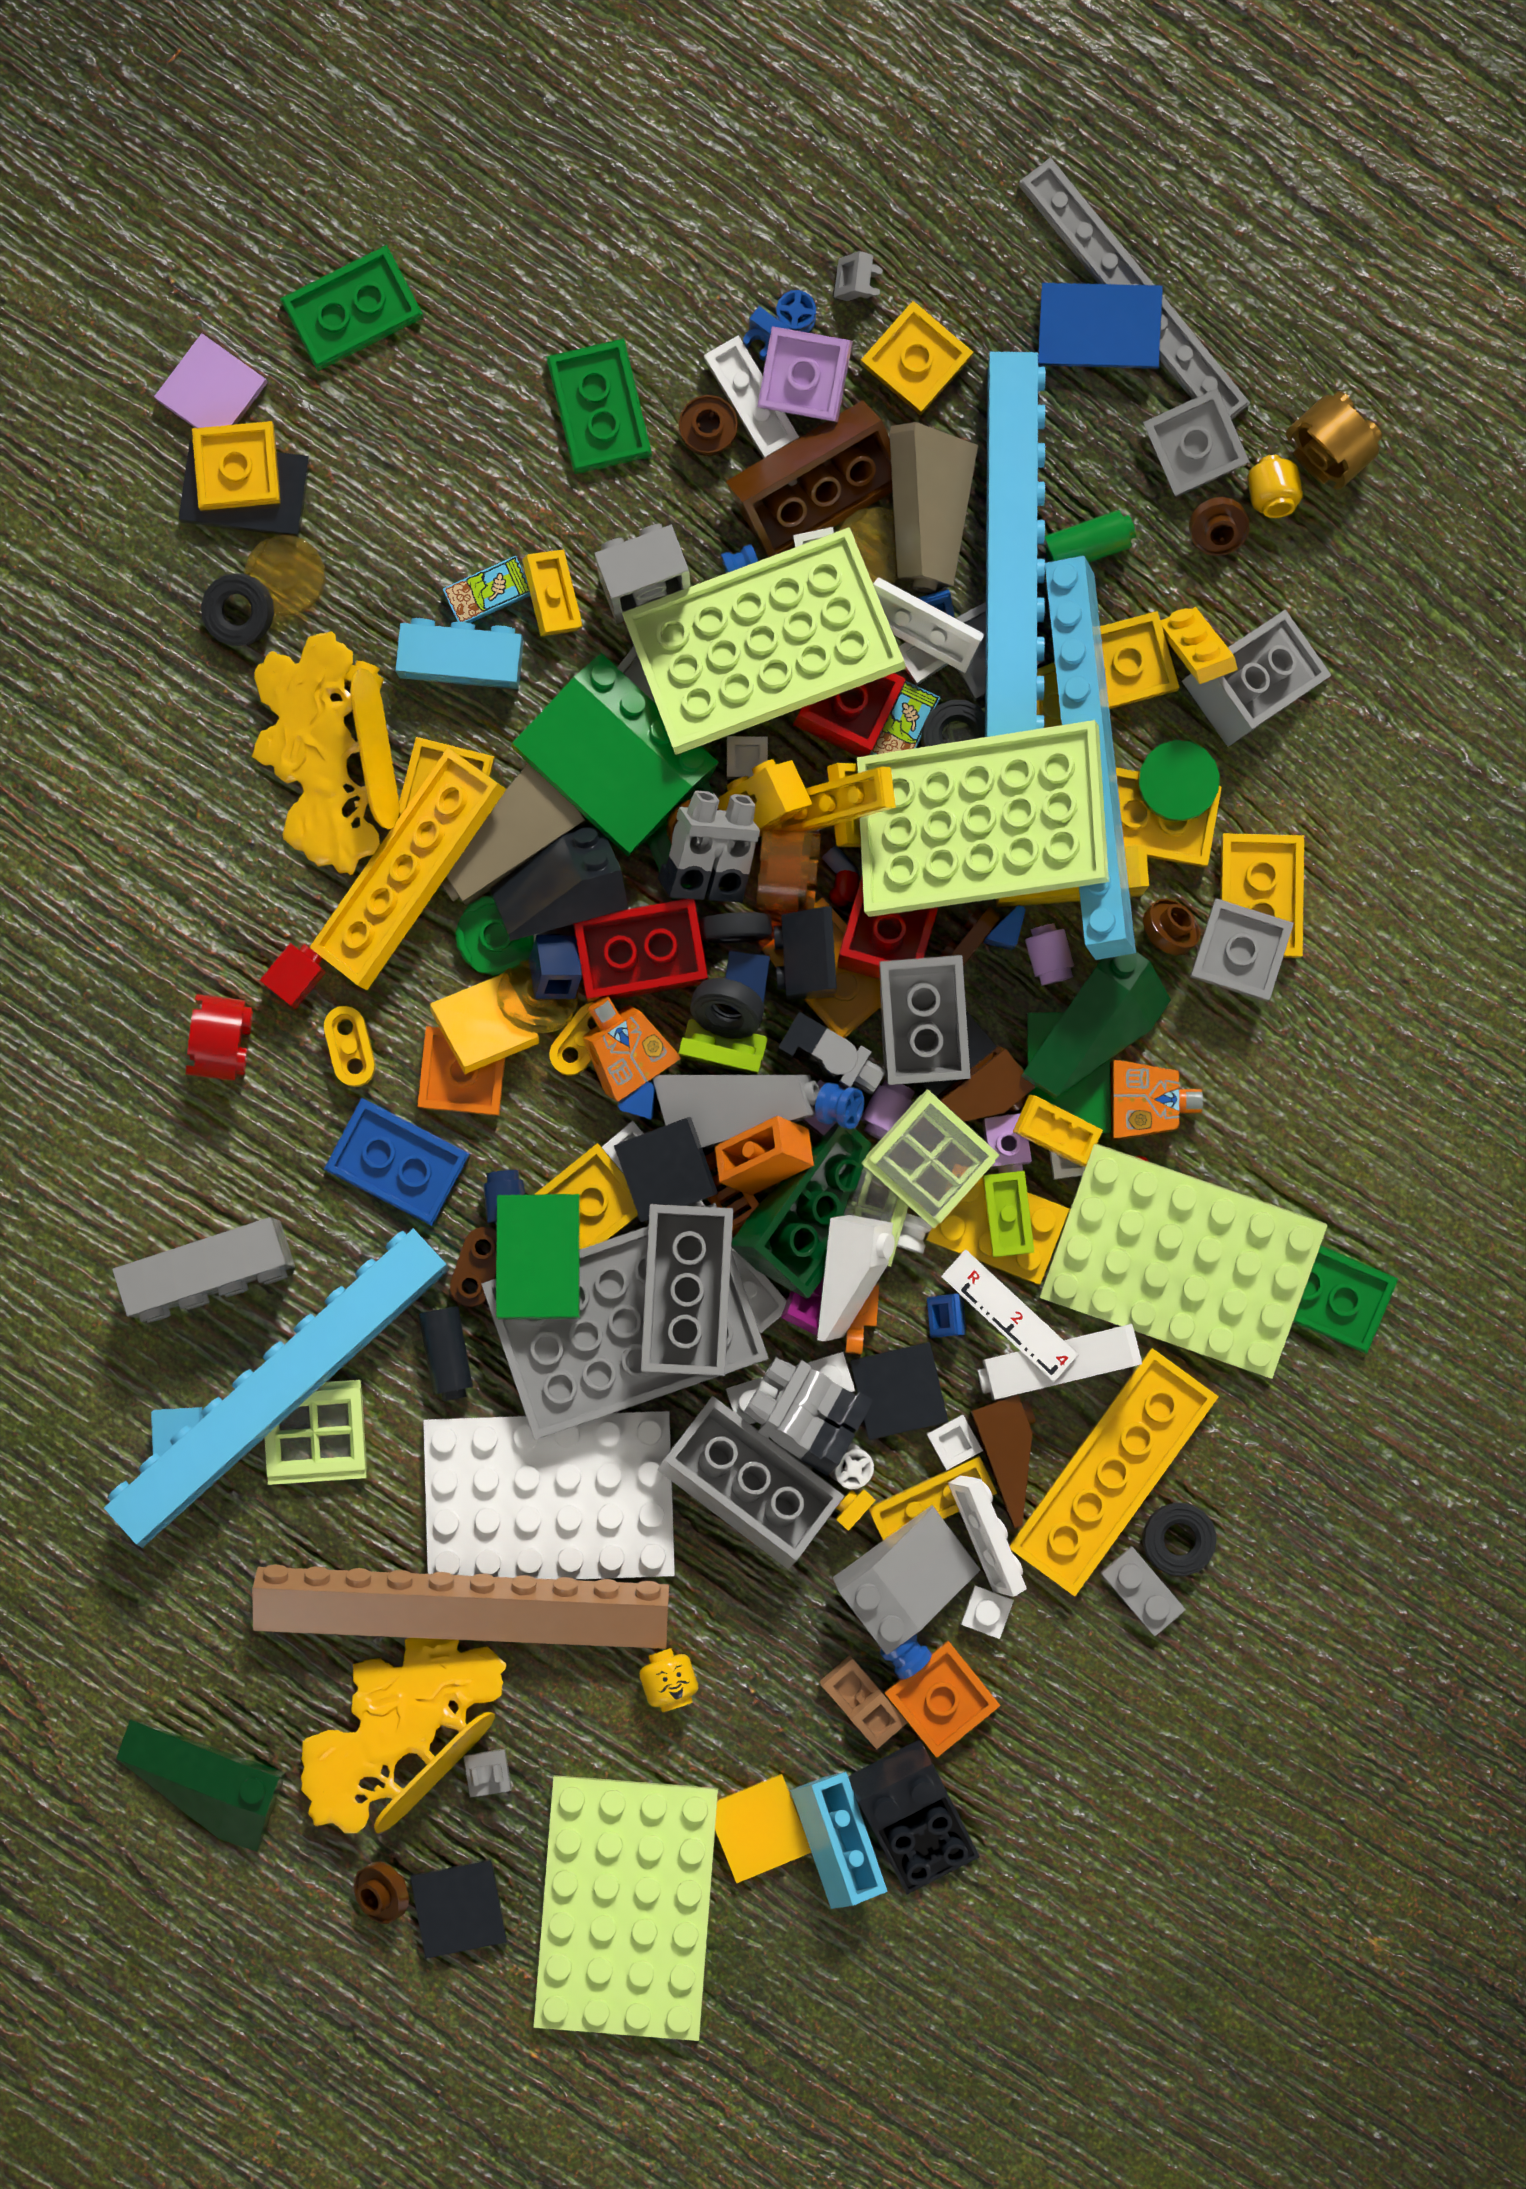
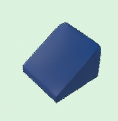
[984,905,1026,951]

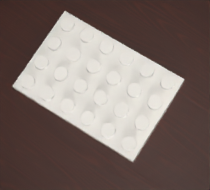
[424,1411,675,1580]

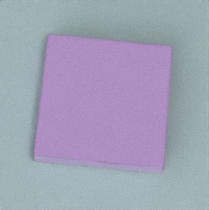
[757,326,853,422]
[154,333,268,428]

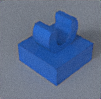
[743,306,791,361]

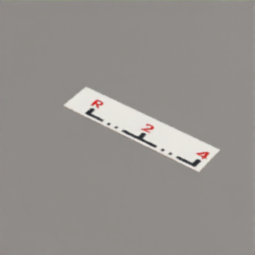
[941,1249,1079,1382]

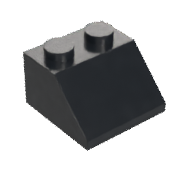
[774,906,837,1000]

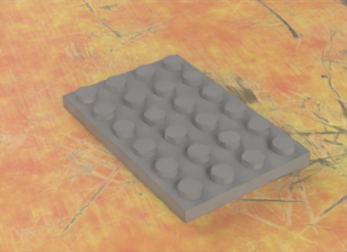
[482,1203,769,1440]

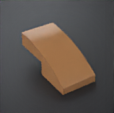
[819,1655,908,1750]

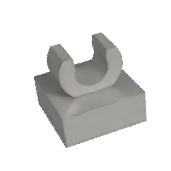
[834,251,883,301]
[464,1748,512,1798]

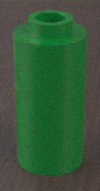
[1043,510,1136,563]

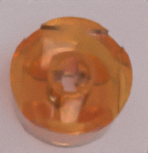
[757,829,821,913]

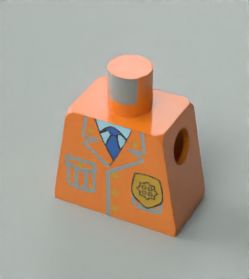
[583,996,681,1102]
[1110,1060,1203,1141]

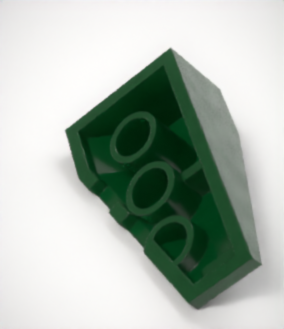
[1021,952,1171,1099]
[731,1122,871,1298]
[116,1719,286,1852]

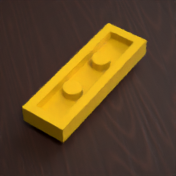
[1160,607,1238,684]
[868,1455,997,1540]

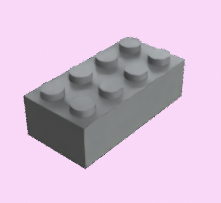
[641,1204,733,1376]
[112,1217,295,1323]
[657,1396,844,1570]

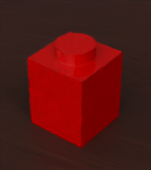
[259,943,326,1010]

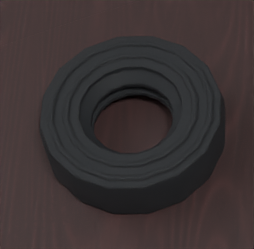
[201,573,274,646]
[922,700,985,747]
[700,912,772,943]
[690,978,764,1039]
[1143,1502,1217,1576]

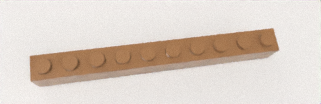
[252,1565,669,1649]

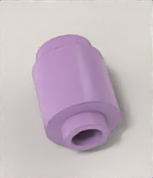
[1025,923,1074,986]
[860,1079,915,1140]

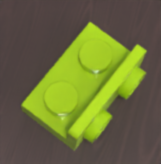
[679,1019,767,1075]

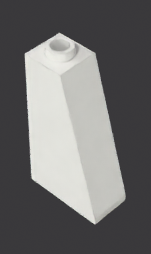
[977,1324,1142,1400]

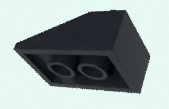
[490,827,628,941]

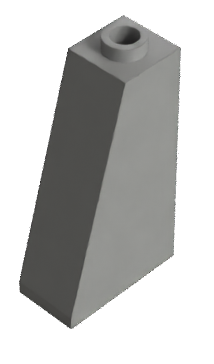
[653,1075,820,1150]

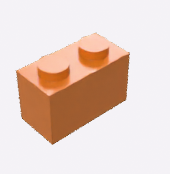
[715,1115,814,1195]

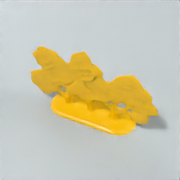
[251,631,399,875]
[301,1638,506,1834]

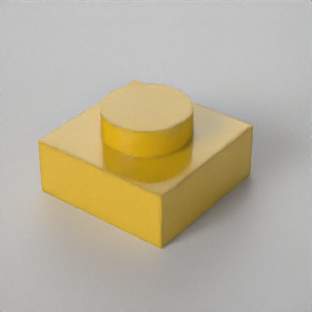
[835,1488,876,1531]

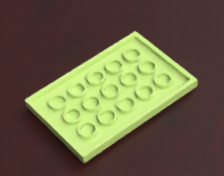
[622,527,906,755]
[857,720,1109,917]
[1040,1144,1328,1379]
[534,1775,718,2041]

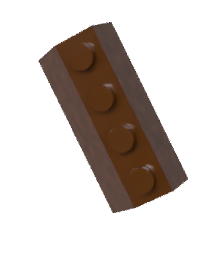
[725,400,893,558]

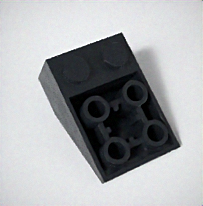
[848,1739,980,1895]

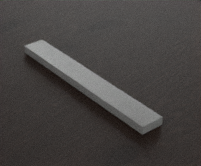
[1019,157,1250,420]

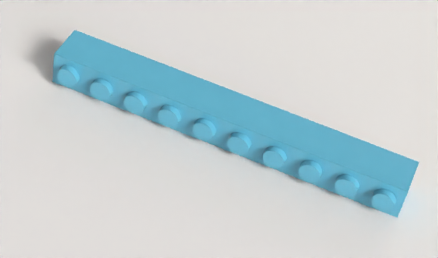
[985,352,1045,737]
[1045,556,1136,960]
[104,1228,449,1548]

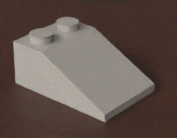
[1182,610,1331,747]
[879,955,971,1085]
[833,1505,980,1655]

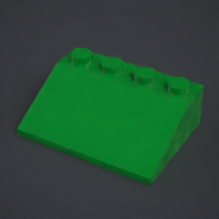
[510,653,719,856]

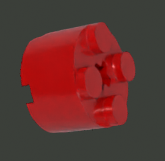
[186,994,253,1081]

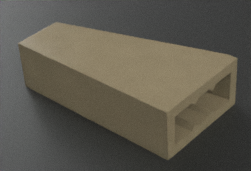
[890,422,978,593]
[441,764,587,906]

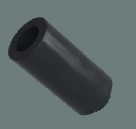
[418,1307,473,1401]

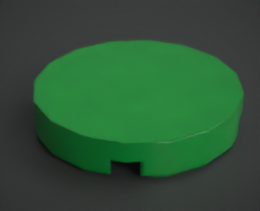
[1138,740,1220,822]
[456,896,534,976]

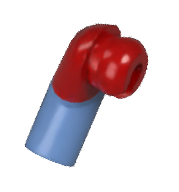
[822,845,860,907]

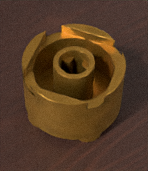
[1286,391,1383,489]

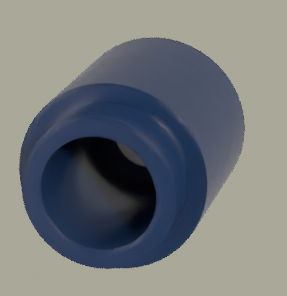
[483,1170,525,1230]

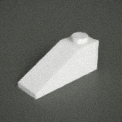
[817,1215,895,1341]

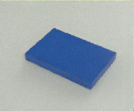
[1038,283,1163,369]
[324,1098,471,1226]

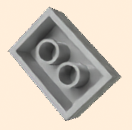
[594,524,691,624]

